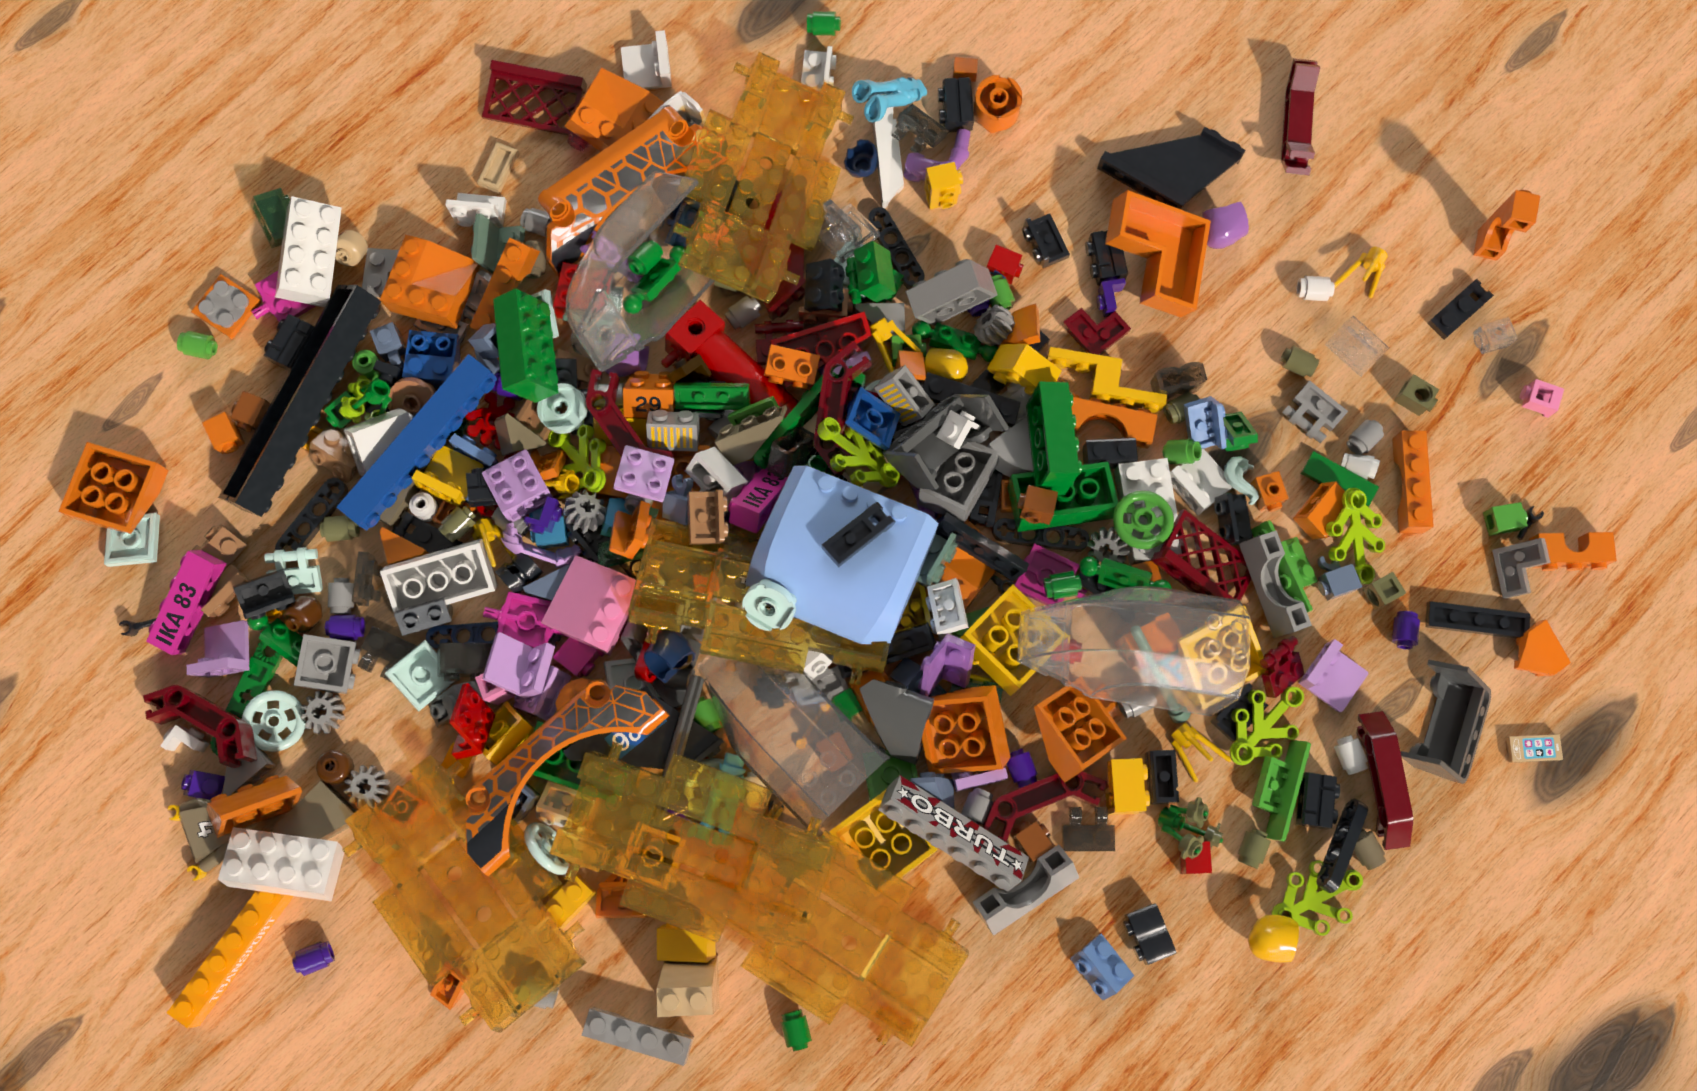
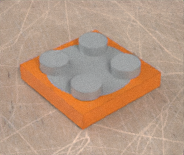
[191,274,261,339]

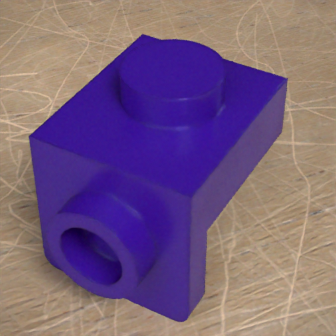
[1097,277,1126,317]
[524,496,562,534]
[181,770,225,800]

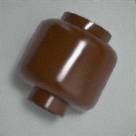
[283,596,323,633]
[316,750,354,784]

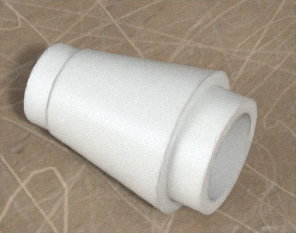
[1341,453,1380,479]

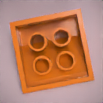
[922,685,1011,774]
[206,775,302,838]

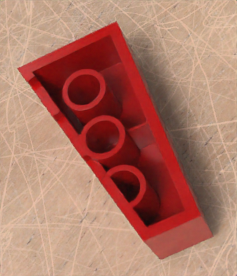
[769,311,872,389]

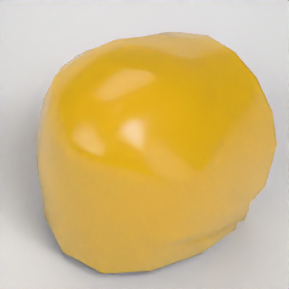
[923,348,968,383]
[1248,915,1299,963]

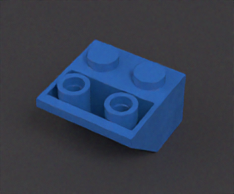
[402,330,461,388]

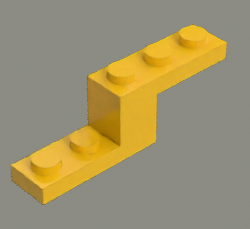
[1046,347,1167,413]

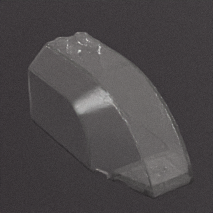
[566,171,738,372]
[1017,586,1250,716]
[697,631,892,834]

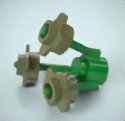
[1158,797,1223,859]

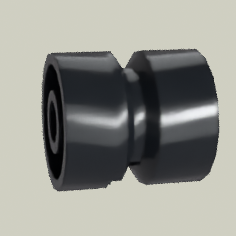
[495,552,543,594]

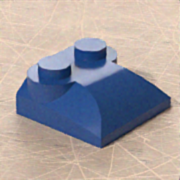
[845,386,901,450]

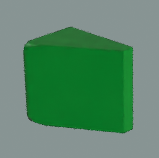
[828,688,863,723]

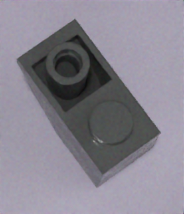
[428,680,488,727]

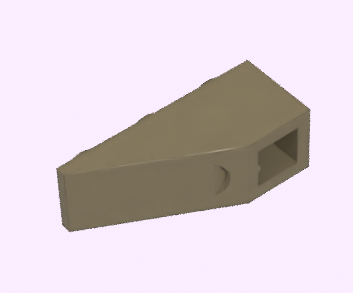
[715,405,787,465]

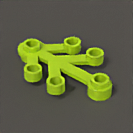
[817,417,900,488]
[548,424,606,493]
[1326,488,1385,584]
[1229,686,1304,765]
[1271,860,1363,936]

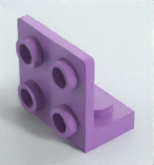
[918,633,975,696]

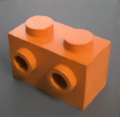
[763,344,820,390]
[1293,481,1345,539]

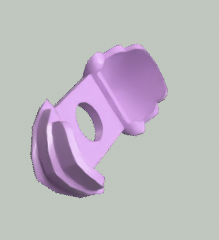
[501,522,582,568]

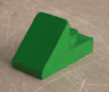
[1223,411,1258,452]

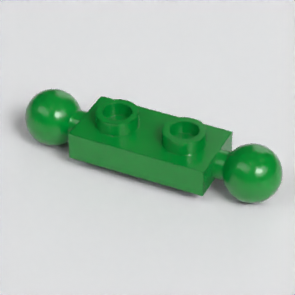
[623,246,689,314]
[912,321,999,362]
[1079,556,1172,600]
[247,615,303,667]

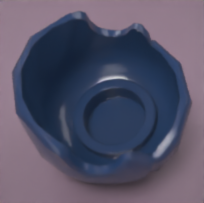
[844,139,878,178]

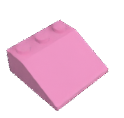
[541,555,644,656]

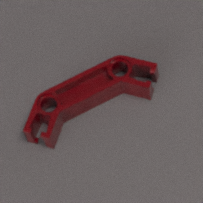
[1281,58,1320,176]
[814,341,873,476]
[586,369,674,481]
[143,685,257,768]
[1356,711,1414,850]
[983,771,1107,842]

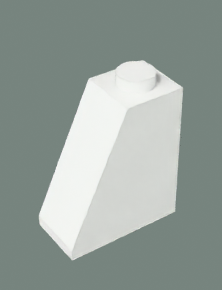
[344,408,413,476]

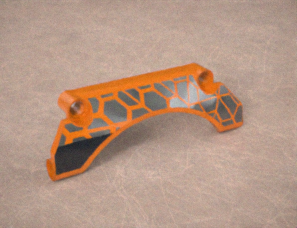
[538,106,733,277]
[465,679,669,876]

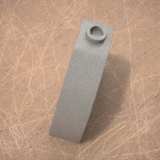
[987,416,1080,477]

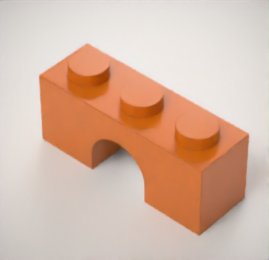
[1529,532,1617,571]

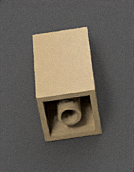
[657,955,719,1017]

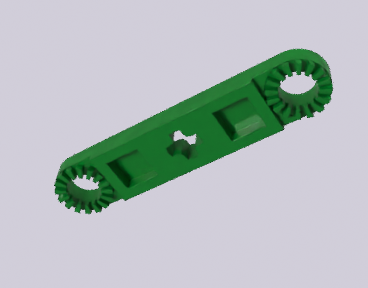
[754,372,839,469]
[210,641,283,756]

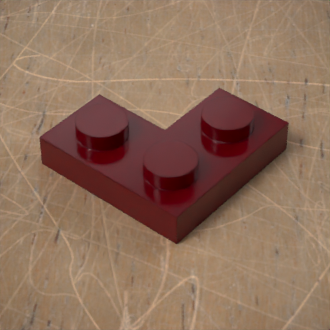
[1062,307,1131,355]

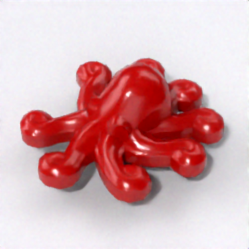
[465,392,515,451]

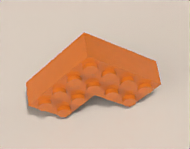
[1105,190,1211,318]

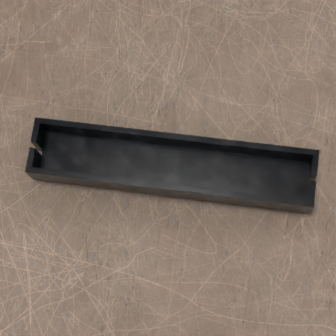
[218,284,381,517]

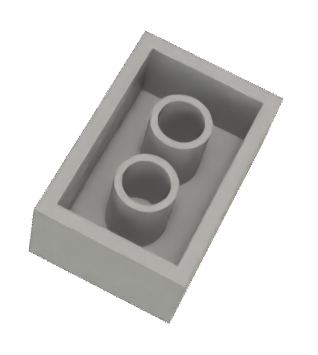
[906,259,998,326]
[918,442,999,523]

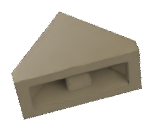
[494,413,546,456]

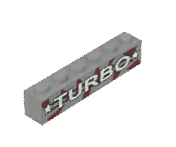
[878,775,1029,892]

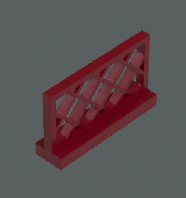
[482,60,587,137]
[1150,509,1252,615]

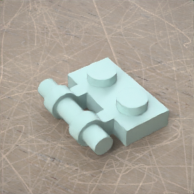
[264,547,323,594]

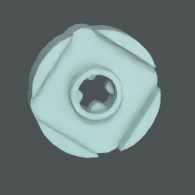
[537,383,588,434]
[742,579,797,631]

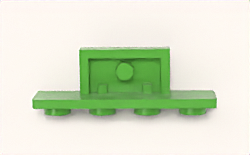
[1251,520,1318,613]
[1252,740,1311,842]

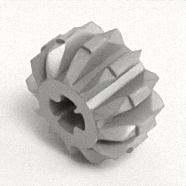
[973,304,1015,346]
[563,489,607,534]
[1087,527,1130,564]
[300,691,346,734]
[344,765,390,809]

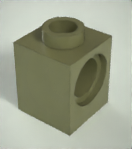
[1394,374,1440,416]
[1363,572,1406,610]

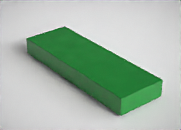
[674,382,750,410]
[1300,451,1379,507]

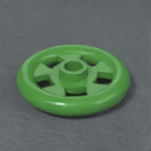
[1113,490,1174,549]

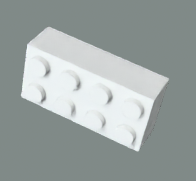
[275,196,342,307]
[1114,458,1182,566]
[380,538,498,615]
[218,827,345,901]

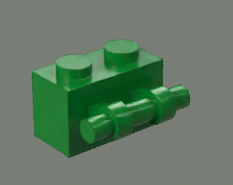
[845,241,896,304]

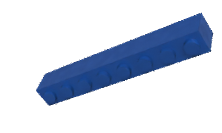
[336,354,497,531]

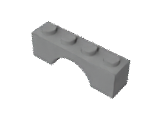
[1239,530,1312,638]
[973,844,1079,936]
[581,1007,694,1066]

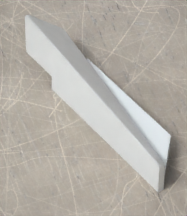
[873,94,904,208]

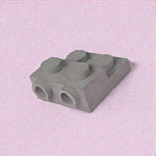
[294,634,360,694]

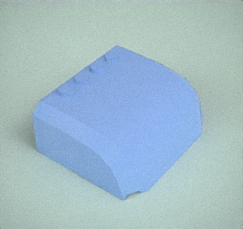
[745,466,939,644]

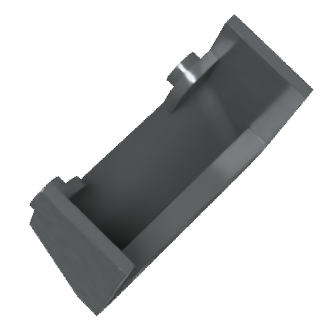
[882,394,1009,490]
[1401,660,1491,784]

